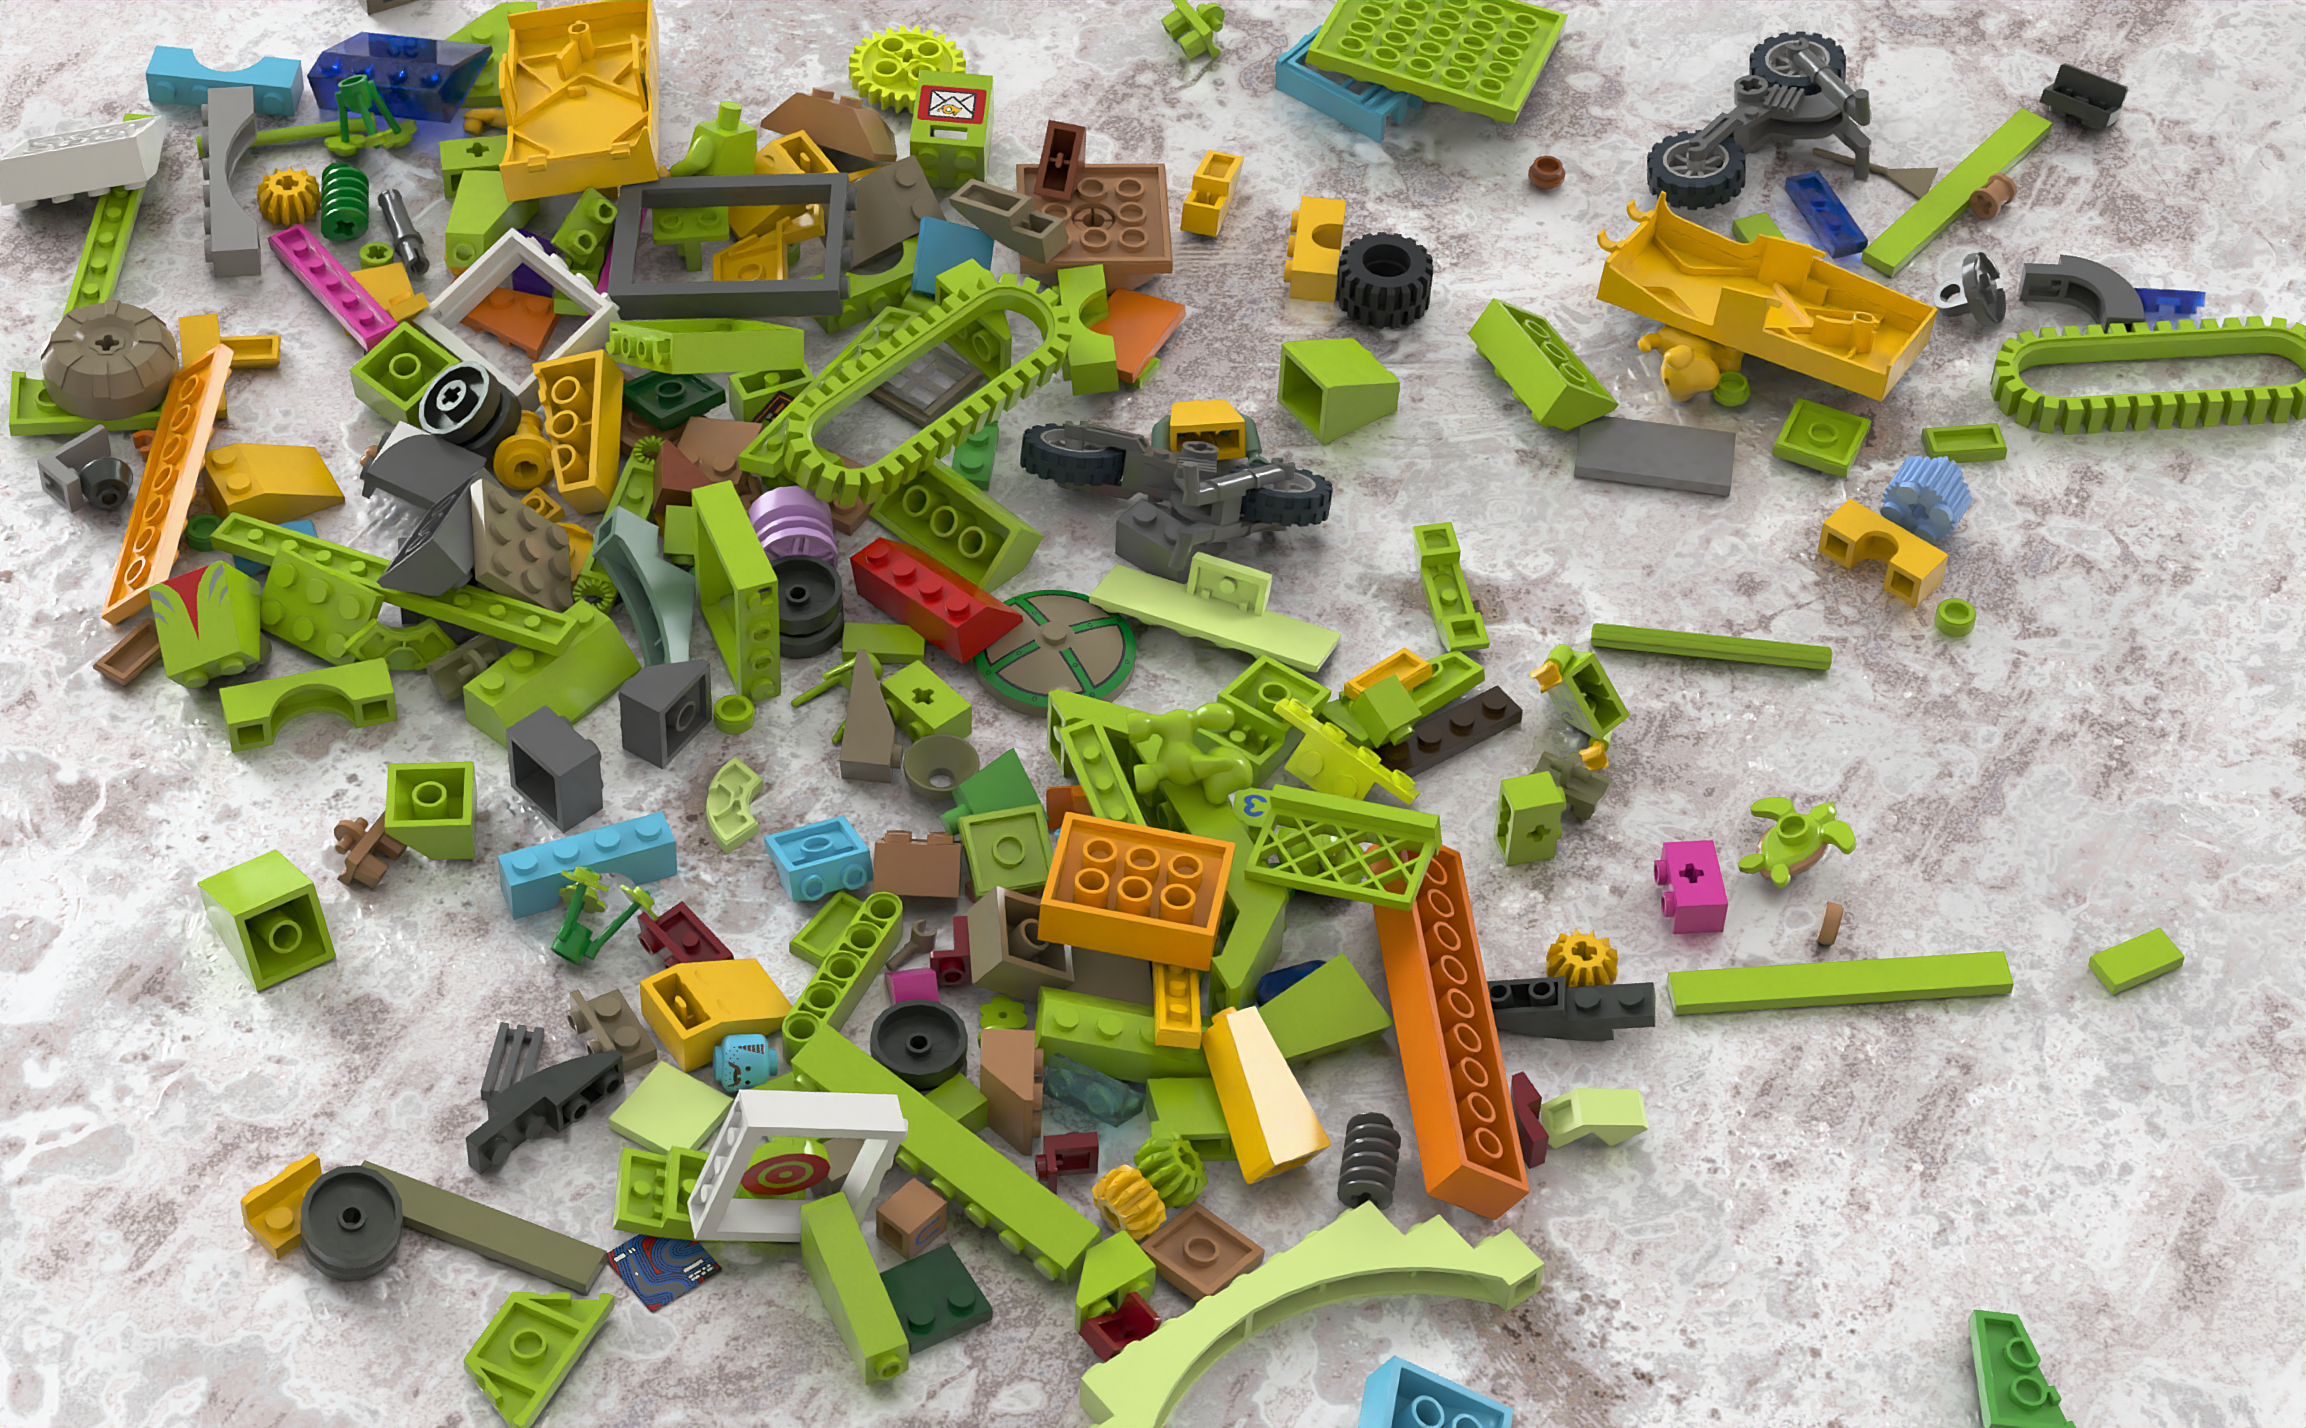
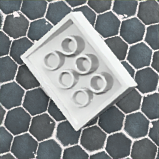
[0,115,167,209]

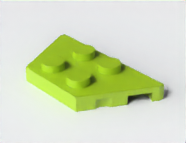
[463,1292,615,1428]

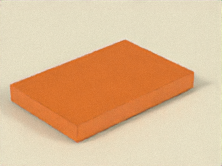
[1065,288,1186,384]

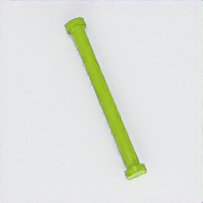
[195,112,377,159]

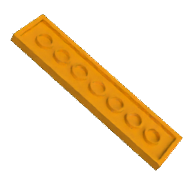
[101,343,234,625]

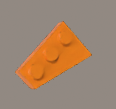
[451,278,562,362]

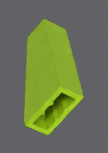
[445,170,540,268]
[1257,952,1394,1066]
[800,1191,909,1385]

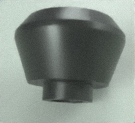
[78,457,133,509]

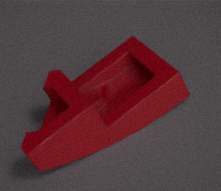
[1511,1071,1549,1169]

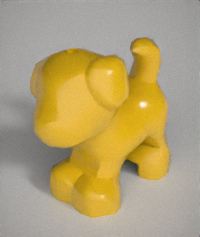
[1637,324,1745,401]

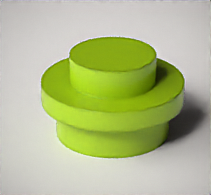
[1711,371,1750,406]

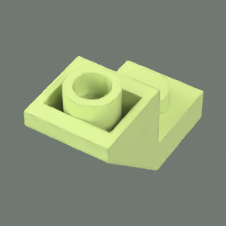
[1540,1088,1648,1149]

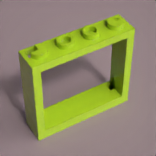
[605,317,804,374]
[691,480,781,702]

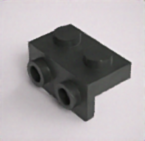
[2039,63,2129,129]

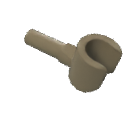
[885,919,938,971]

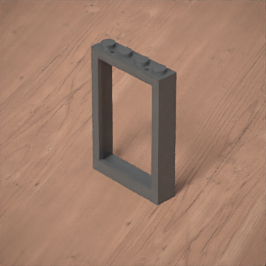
[607,172,858,320]

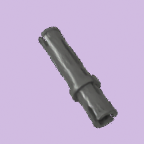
[377,189,430,276]

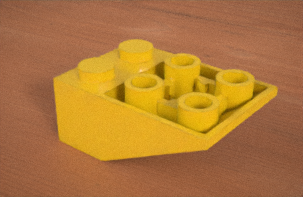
[728,130,840,241]
[639,958,793,1073]

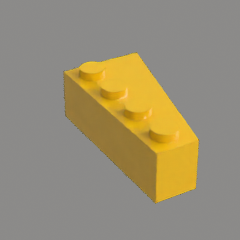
[532,349,624,515]

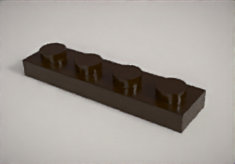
[1372,685,1523,778]

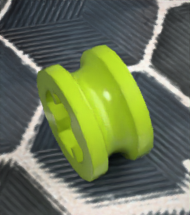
[360,242,394,270]

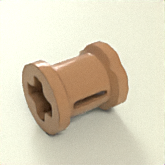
[1969,173,2017,220]

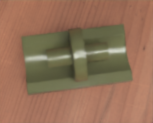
[426,633,502,702]
[1529,751,1612,820]

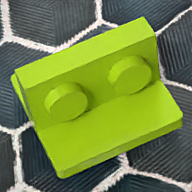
[652,206,729,272]

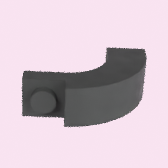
[2018,255,2145,334]

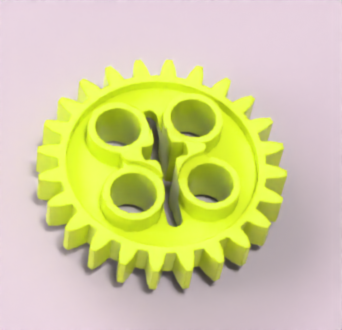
[849,25,966,114]

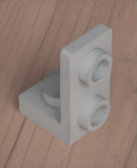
[37,424,111,514]

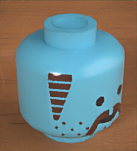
[713,1034,778,1092]

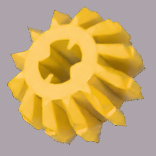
[256,166,321,228]
[1545,928,1619,987]
[1092,1164,1166,1243]

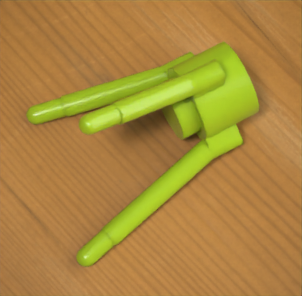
[791,652,883,744]

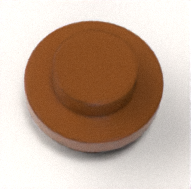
[1528,156,1565,189]

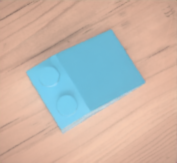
[1358,1355,1514,1428]

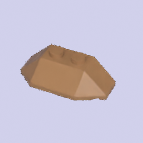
[760,87,897,162]

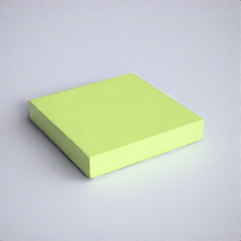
[608,1060,734,1156]

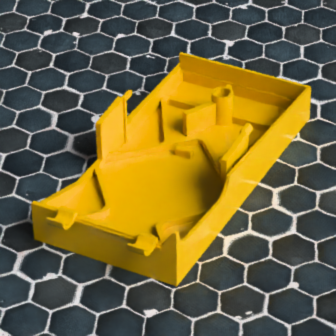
[499,0,659,202]

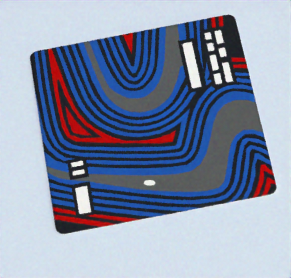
[607,1234,722,1312]

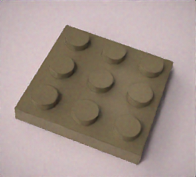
[470,478,573,614]

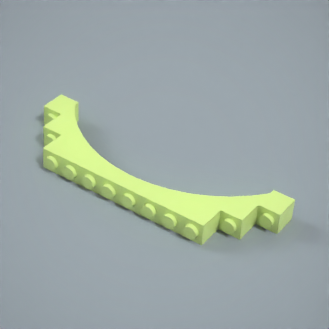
[1079,1200,1545,1428]

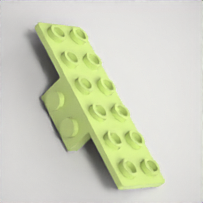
[1089,551,1341,673]

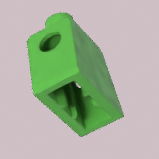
[940,748,1050,836]

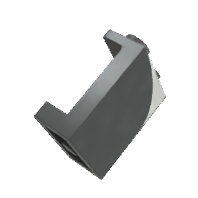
[360,420,487,510]

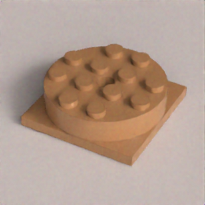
[1016,163,1173,296]

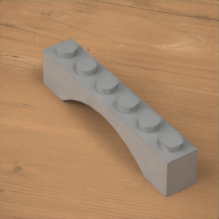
[201,86,262,278]

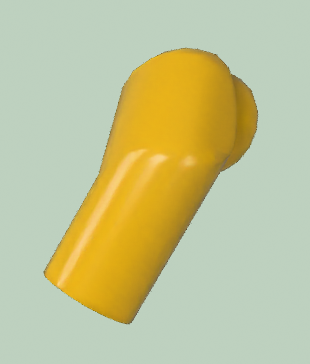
[463,108,508,135]

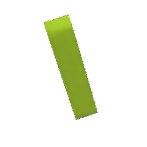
[782,892,903,1067]

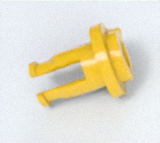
[493,410,555,491]

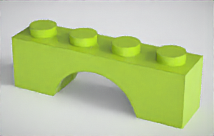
[809,235,925,335]
[1052,264,1119,396]
[219,657,397,753]

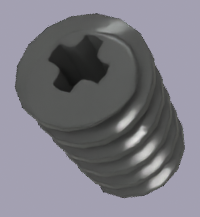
[1337,1112,1401,1211]

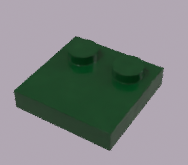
[622,370,726,432]
[879,1243,993,1355]

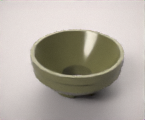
[903,734,980,800]

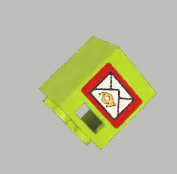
[910,70,994,190]

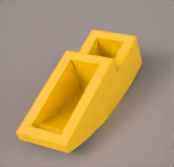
[1180,150,1244,237]

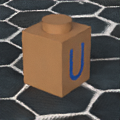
[876,1178,947,1261]

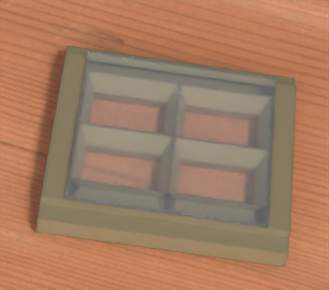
[867,347,984,428]

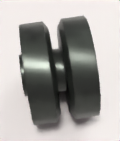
[418,361,522,459]
[758,555,844,659]
[870,999,968,1096]
[300,1165,403,1282]

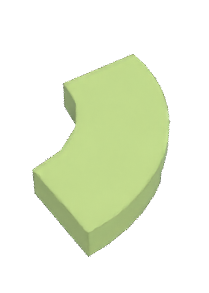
[706,756,763,855]

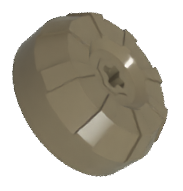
[41,300,180,421]

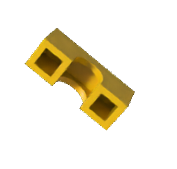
[1283,196,1346,303]
[1817,498,1949,608]

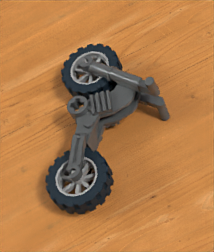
[1647,31,1872,210]
[1020,421,1333,571]

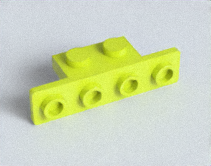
[1273,698,1420,805]

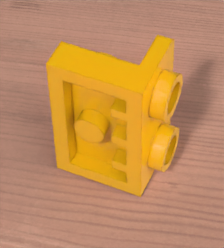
[240,1153,322,1260]

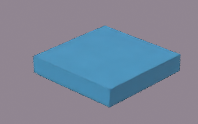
[911,216,995,298]

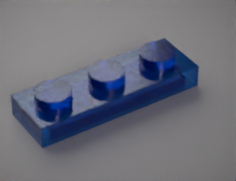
[1784,171,1868,259]

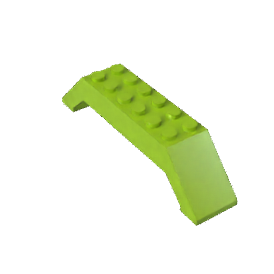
[1046,689,1289,1018]

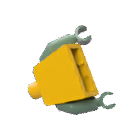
[1151,399,1269,466]

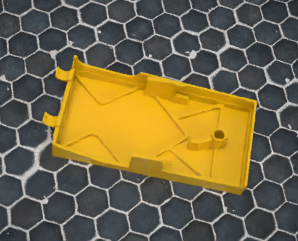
[1596,191,1938,402]

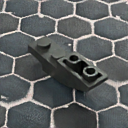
[1487,976,1655,1041]
[465,1050,624,1175]

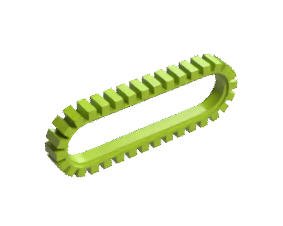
[782,273,1073,506]
[1990,316,2306,435]

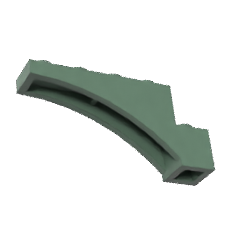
[592,506,697,666]

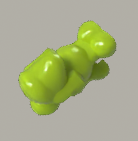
[1126,702,1253,806]

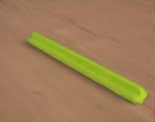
[1591,623,1832,671]

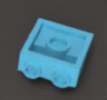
[764,815,873,902]

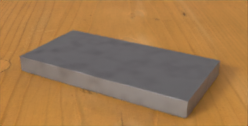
[1574,416,1736,496]

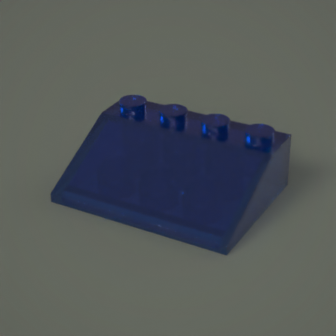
[307,32,493,124]

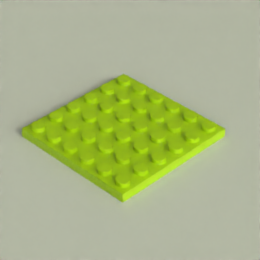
[1305,0,1568,124]

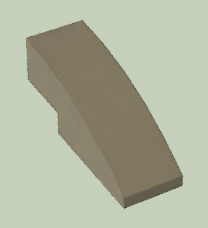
[949,179,1068,264]

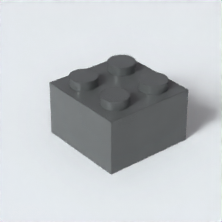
[506,705,604,833]

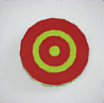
[740,1139,831,1196]

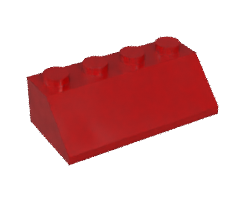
[850,537,1023,664]

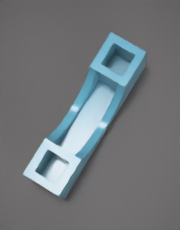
[145,45,304,117]
[498,811,677,920]

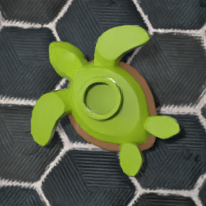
[1738,797,1857,888]

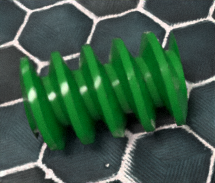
[321,162,369,242]

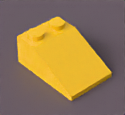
[201,443,345,525]

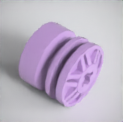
[747,486,838,569]

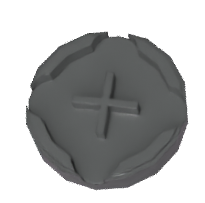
[1933,252,2006,327]

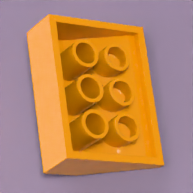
[1037,812,1236,972]

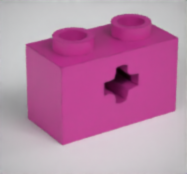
[1654,840,1728,934]

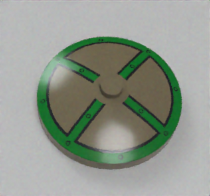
[973,590,1136,718]

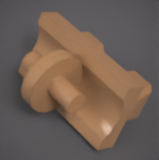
[334,811,407,889]

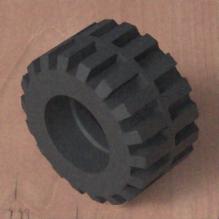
[1336,232,1434,329]

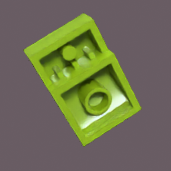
[1193,654,1331,789]

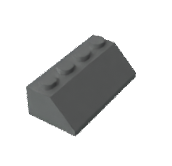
[377,466,509,596]

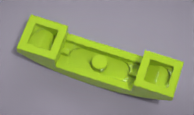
[1412,522,1490,652]

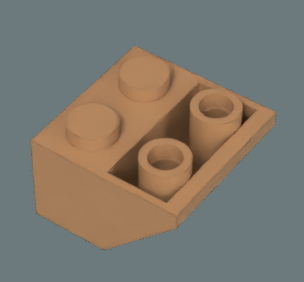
[873,830,963,898]
[980,1029,1044,1156]

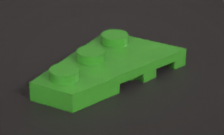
[1968,1309,2076,1428]

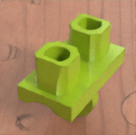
[1161,0,1225,60]
[550,187,618,266]

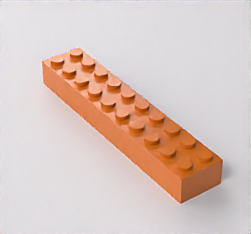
[1363,844,1530,1221]

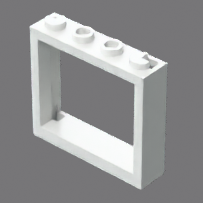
[413,228,621,413]
[687,1089,908,1242]

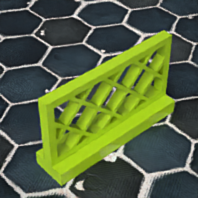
[1058,715,1147,826]
[1244,784,1442,912]

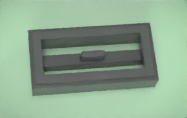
[480,1022,545,1101]

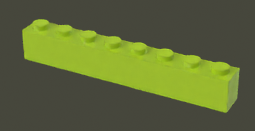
[790,1023,1102,1286]

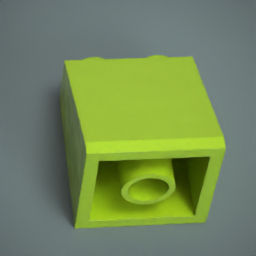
[197,849,336,992]

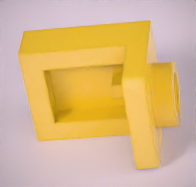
[385,290,430,331]

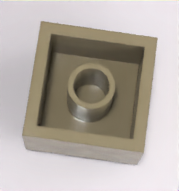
[967,886,1074,1004]

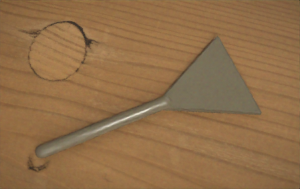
[1812,148,1938,200]

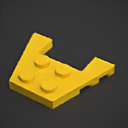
[713,204,826,318]

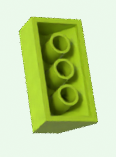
[1468,298,1619,431]
[869,457,1044,594]
[463,599,642,750]
[1035,986,1214,1084]

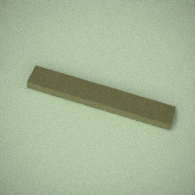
[361,1160,607,1294]

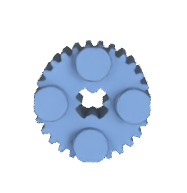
[1880,455,1973,545]

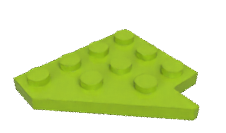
[396,1,537,109]

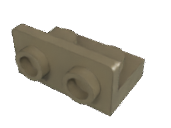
[566,989,657,1073]

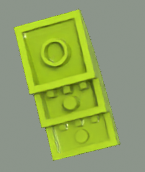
[613,1145,806,1243]

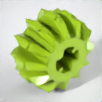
[1133,1130,1208,1209]

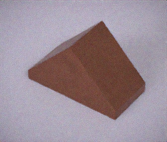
[1033,120,1086,202]
[653,440,714,513]

